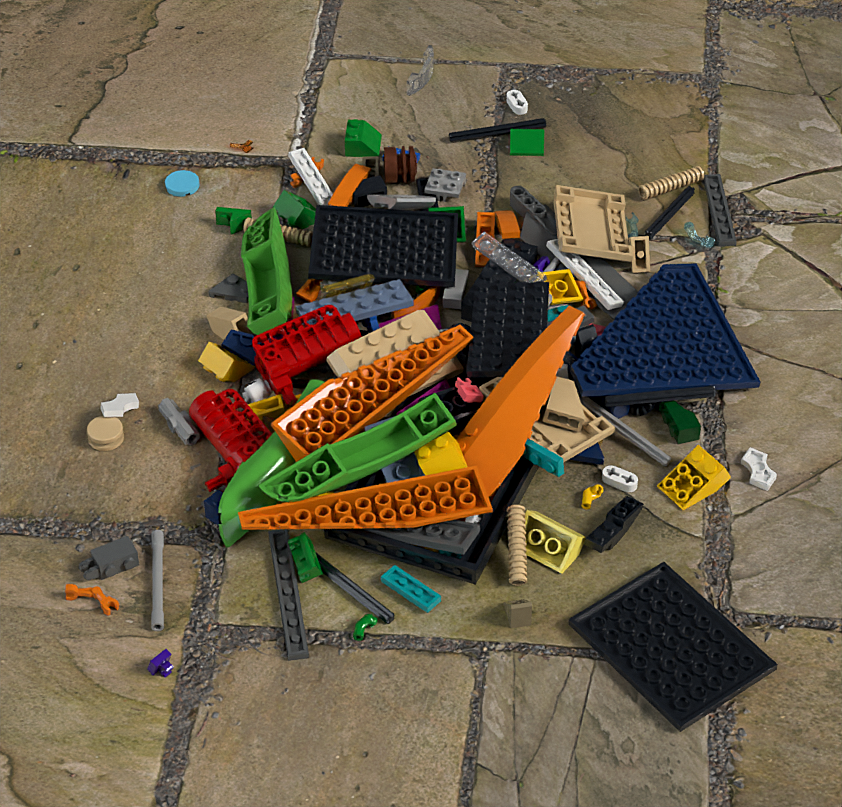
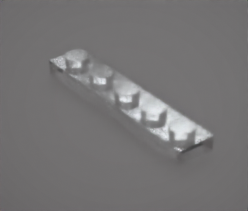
[472,231,547,282]

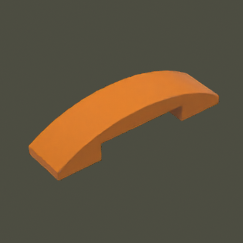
[391,286,442,320]

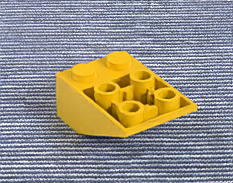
[657,444,731,510]

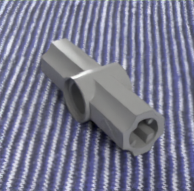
[158,398,200,446]

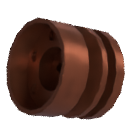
[384,146,417,183]

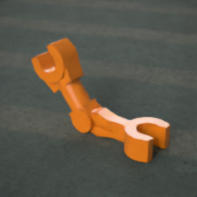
[290,157,324,188]
[574,278,597,310]
[65,584,119,616]

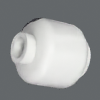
[242,378,272,404]

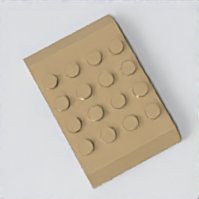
[554,185,633,262]
[327,310,464,397]
[479,377,615,463]

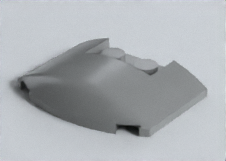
[367,195,436,211]

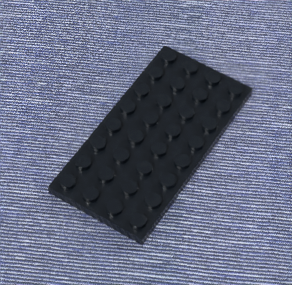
[466,281,550,378]

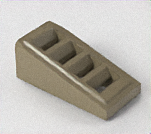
[362,156,380,178]

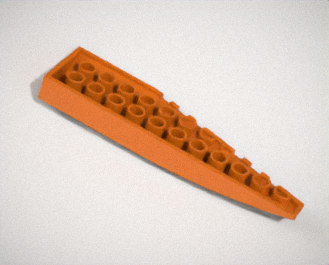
[456,306,585,500]
[271,325,474,462]
[238,465,493,530]

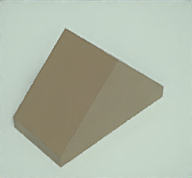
[504,599,532,628]

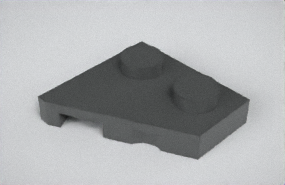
[209,273,249,303]

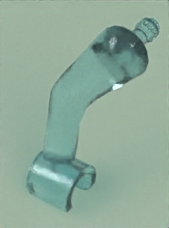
[625,212,639,238]
[684,222,715,247]

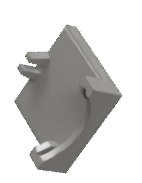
[425,168,466,202]

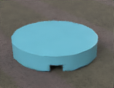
[165,170,200,197]

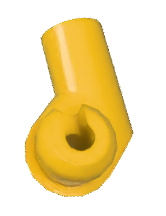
[581,484,603,510]

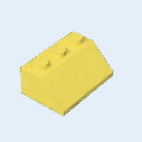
[524,510,586,574]

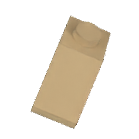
[628,236,650,273]

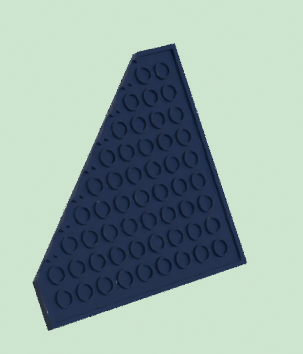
[570,263,761,397]

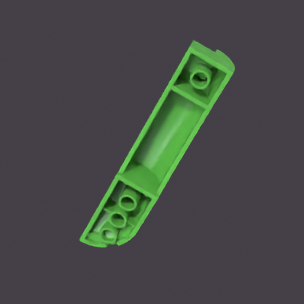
[241,207,292,335]
[218,380,325,547]
[258,393,457,502]

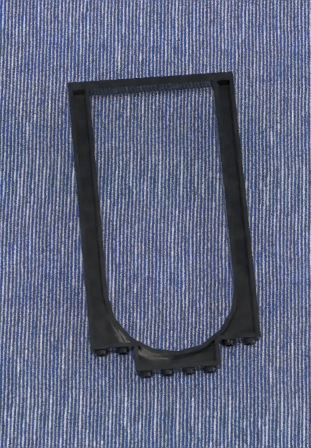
[324,371,539,585]

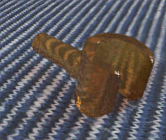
[230,140,254,153]

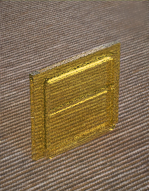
[316,274,375,301]

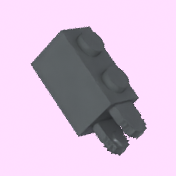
[78,536,139,580]

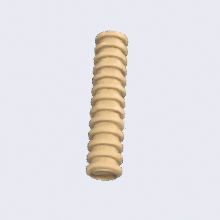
[639,166,704,200]
[243,217,313,247]
[507,505,527,586]

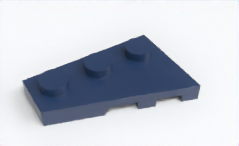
[221,329,271,367]

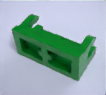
[288,532,323,583]

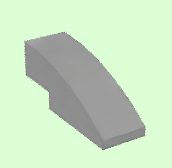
[443,269,469,309]

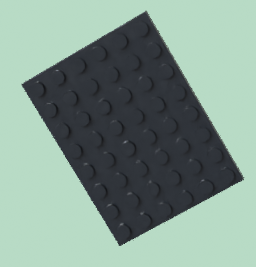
[308,205,458,287]
[568,562,778,732]

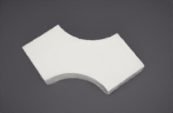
[101,393,139,417]
[741,447,777,491]

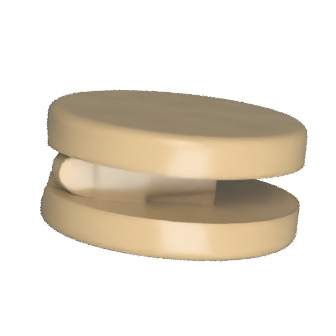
[87,416,124,451]

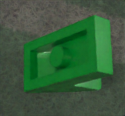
[215,207,252,235]

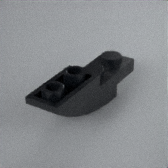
[584,496,644,553]

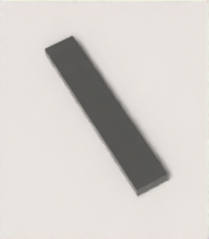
[703,174,737,247]

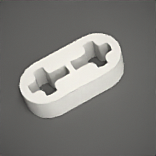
[507,90,528,115]
[602,466,638,492]

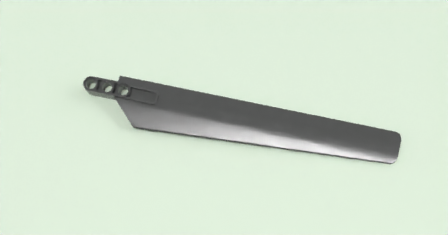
[510,186,720,392]

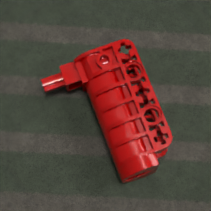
[252,305,362,407]
[189,389,272,492]

